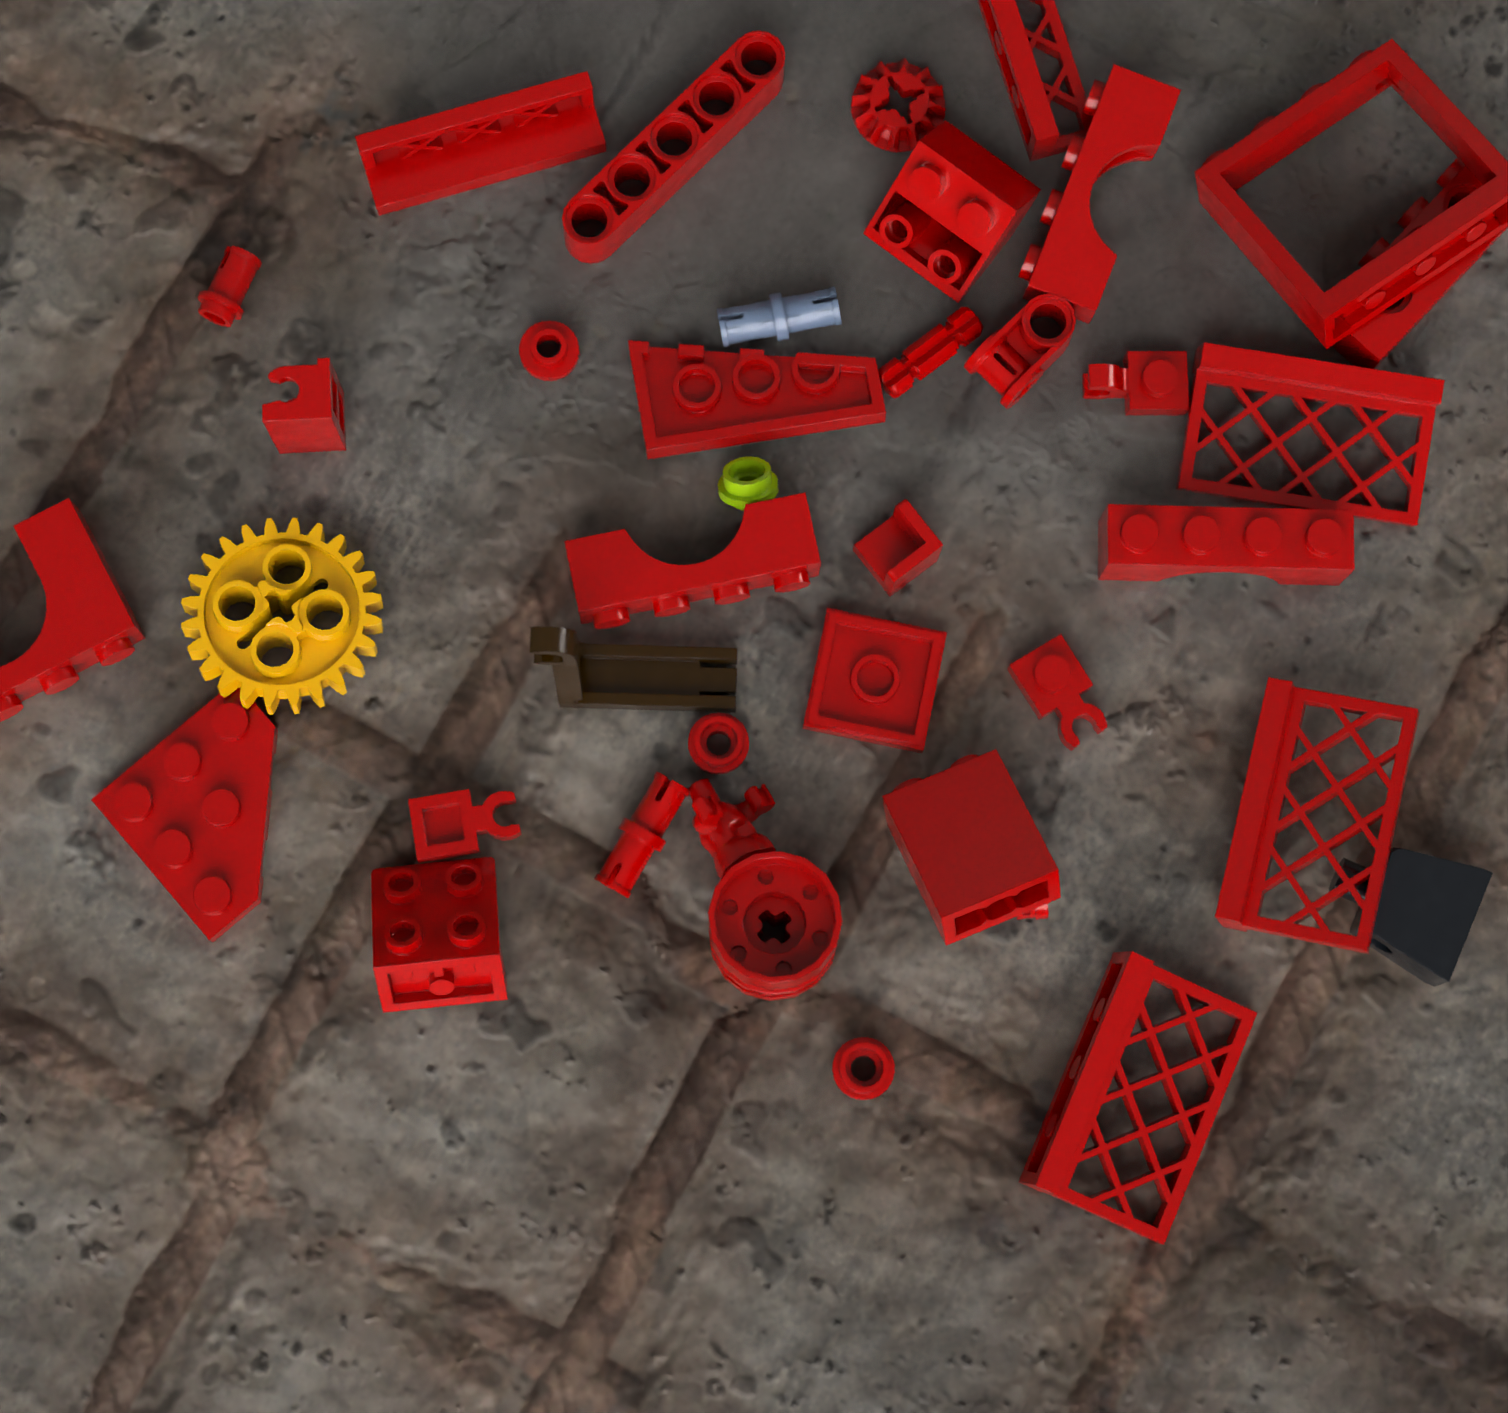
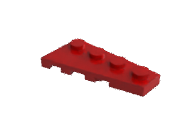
[628,340,886,460]

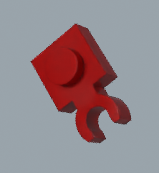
[1007,634,1107,751]
[408,789,522,863]

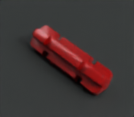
[878,306,983,398]

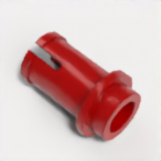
[197,246,262,327]

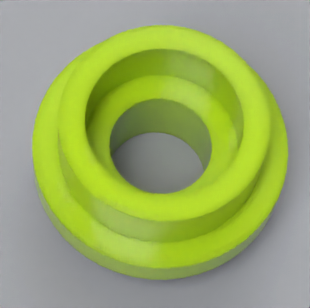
[718,457,779,511]

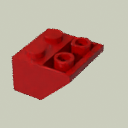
[863,120,1042,303]

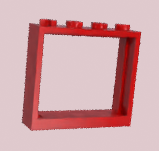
[1194,38,1508,349]

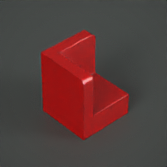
[853,498,943,597]

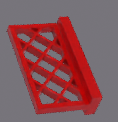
[1176,342,1445,527]
[1215,677,1420,954]
[1018,951,1257,1245]

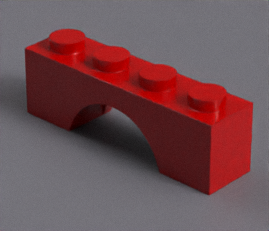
[1018,64,1181,324]
[564,492,821,629]
[1098,504,1355,586]

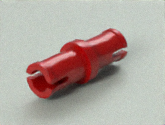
[594,771,691,899]

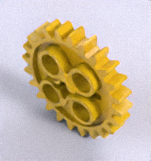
[181,517,384,715]

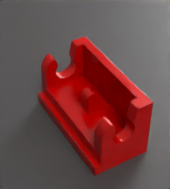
[262,358,346,454]

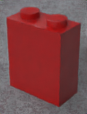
[882,749,1061,946]

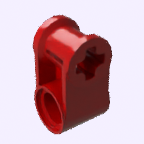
[963,293,1076,409]

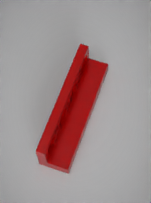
[977,0,1092,162]
[355,71,607,216]

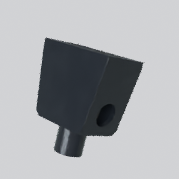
[1329,847,1493,987]

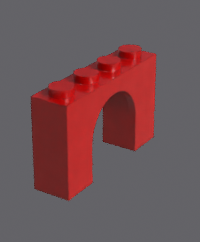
[0,498,146,722]

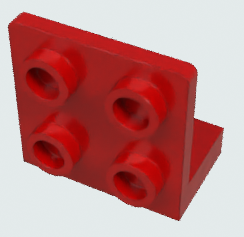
[371,857,508,1013]

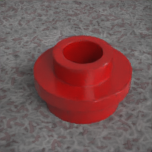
[519,320,580,381]
[688,712,749,775]
[832,1037,895,1100]

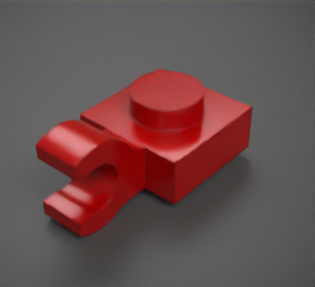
[1082,351,1190,416]

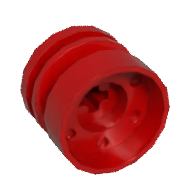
[708,851,842,1001]

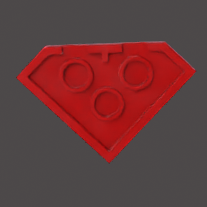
[91,688,278,942]

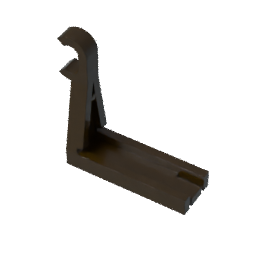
[530,626,738,713]

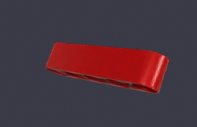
[562,30,786,264]

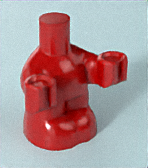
[688,778,776,880]

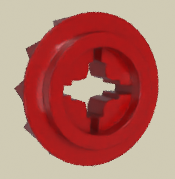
[851,58,946,152]

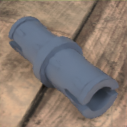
[717,286,842,347]

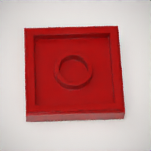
[802,607,947,754]

